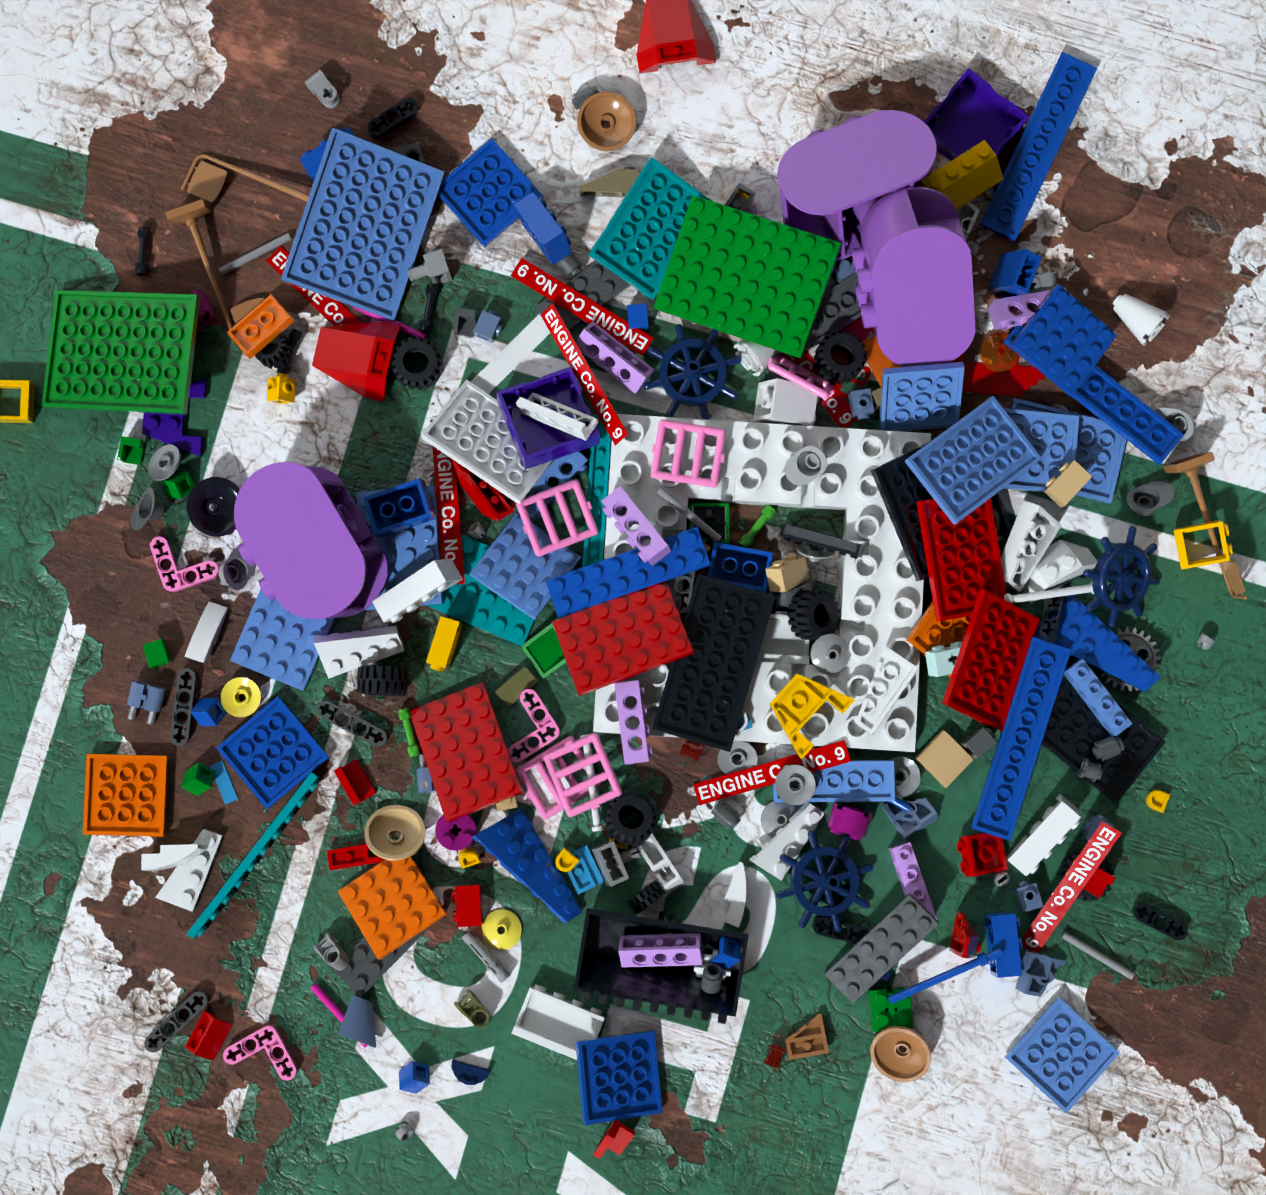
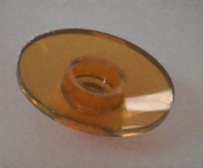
[980,334,1019,372]

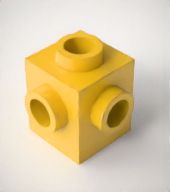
[267,373,296,404]

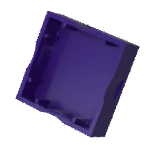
[923,68,1029,162]
[497,367,600,470]

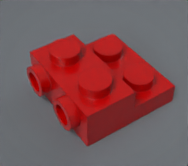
[957,833,1008,877]

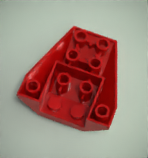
[636,0,716,74]
[312,321,402,402]

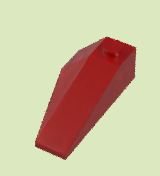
[949,911,982,959]

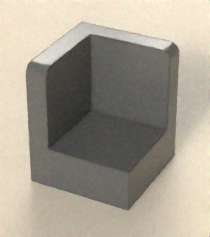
[453,308,477,337]

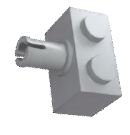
[407,248,452,285]
[591,841,640,887]

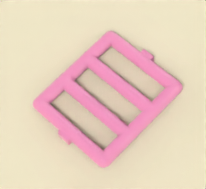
[768,355,835,399]
[651,419,726,488]
[516,479,598,557]
[543,733,622,817]
[515,736,601,820]

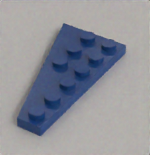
[1034,595,1161,692]
[472,808,583,923]

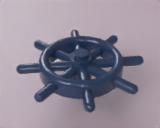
[643,324,742,420]
[1083,526,1160,628]
[776,830,874,932]

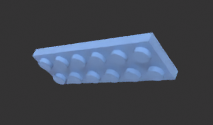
[773,760,895,802]

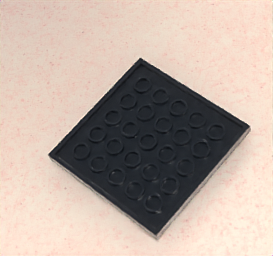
[870,441,1012,581]

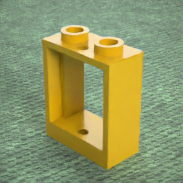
[0,380,35,423]
[1174,520,1233,570]
[426,616,463,672]

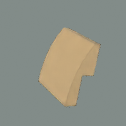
[915,730,973,788]

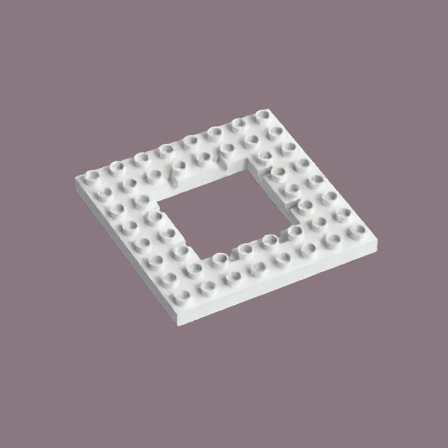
[593,414,931,752]

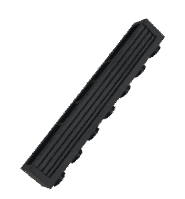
[779,524,865,559]

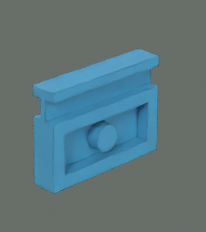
[568,845,605,894]

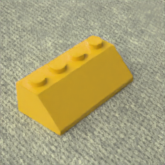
[918,140,1003,210]

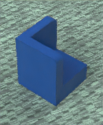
[627,304,648,331]
[190,698,228,726]
[711,936,741,970]
[399,1061,430,1094]

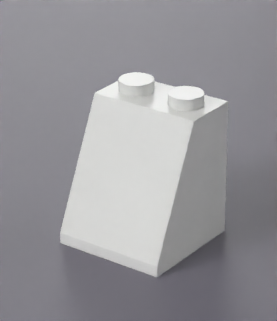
[753,378,819,426]

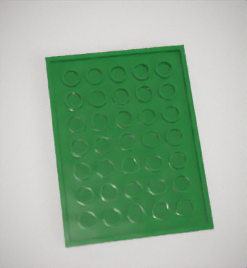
[653,195,842,359]
[41,290,201,415]

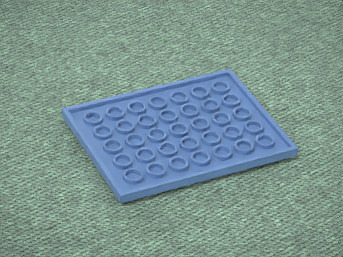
[281,128,444,321]

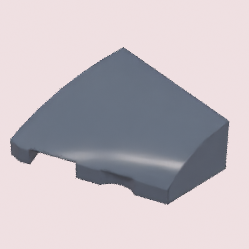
[882,798,938,841]
[1015,950,1066,997]
[338,995,376,1048]

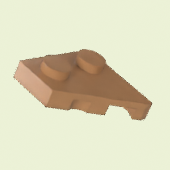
[785,1014,829,1060]

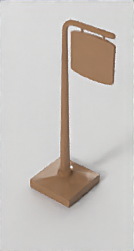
[181,154,309,203]
[165,199,264,330]
[1163,452,1248,600]

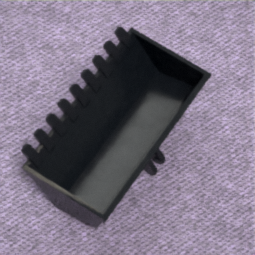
[574,908,749,1024]

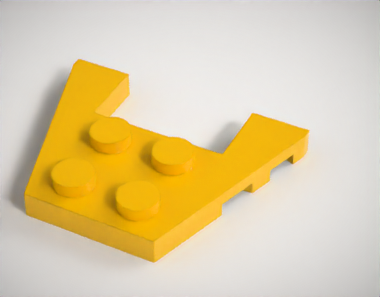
[769,674,855,759]

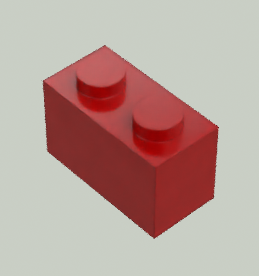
[452,884,483,927]

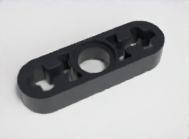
[368,97,419,139]
[1040,596,1068,643]
[1131,903,1188,940]
[812,916,869,944]

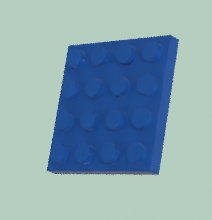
[437,138,543,248]
[1010,284,1117,396]
[216,696,330,809]
[575,1030,663,1125]

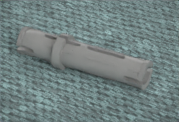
[462,930,511,984]

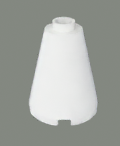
[1113,294,1170,346]
[734,339,779,376]

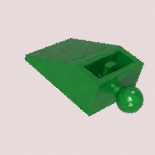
[521,619,567,679]

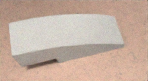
[184,602,228,664]
[636,834,685,894]
[141,844,207,871]
[723,861,746,928]

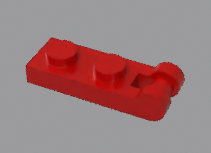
[327,844,385,870]

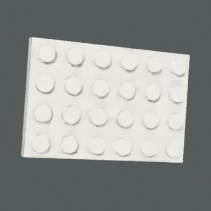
[421,379,554,504]

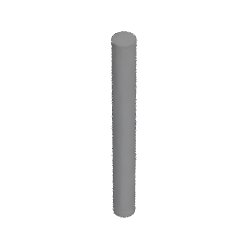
[218,233,292,275]
[656,486,722,542]
[1061,931,1135,980]

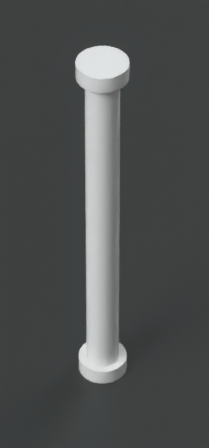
[1004,582,1094,604]
[580,734,604,832]

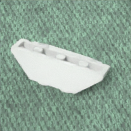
[1021,539,1098,604]

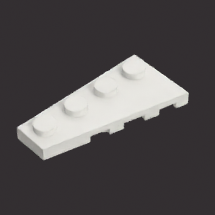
[855,646,919,735]
[749,802,825,881]
[155,829,223,912]

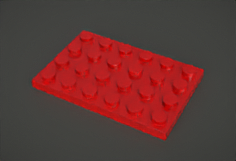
[916,498,1007,622]
[552,581,694,696]
[942,589,1040,732]
[410,682,523,822]

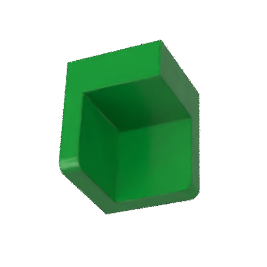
[117,436,145,465]
[159,470,194,499]
[143,639,173,669]
[181,762,215,796]

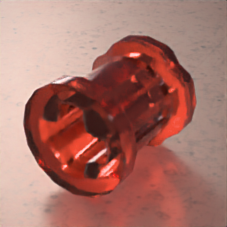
[679,739,704,762]
[763,1043,787,1069]

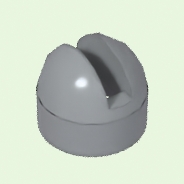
[468,522,485,540]
[1197,633,1216,650]
[993,871,1010,887]
[396,1123,414,1142]

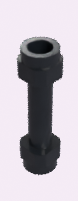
[135,227,151,276]
[419,284,439,333]
[276,329,303,374]

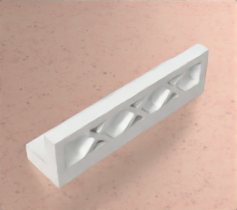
[516,392,598,441]

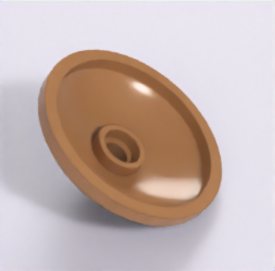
[577,92,636,151]
[870,1026,932,1082]

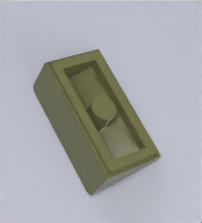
[495,666,538,708]

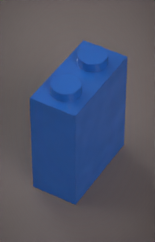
[988,249,1042,298]

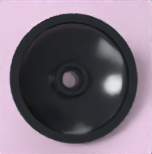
[186,477,240,537]

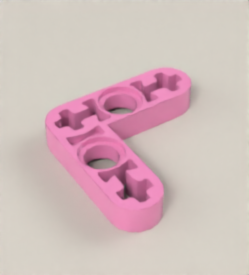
[150,536,219,592]
[508,689,559,762]
[223,1025,298,1081]

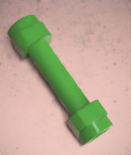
[738,505,776,548]
[398,708,421,757]

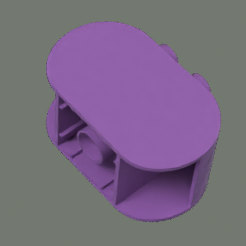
[777,110,937,261]
[852,187,975,367]
[234,462,389,619]

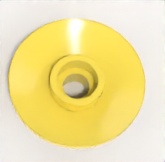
[221,677,261,717]
[482,909,522,950]

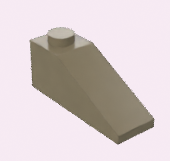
[579,167,639,198]

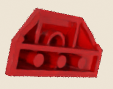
[452,459,515,522]

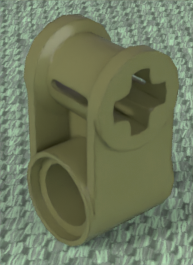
[454,989,491,1028]

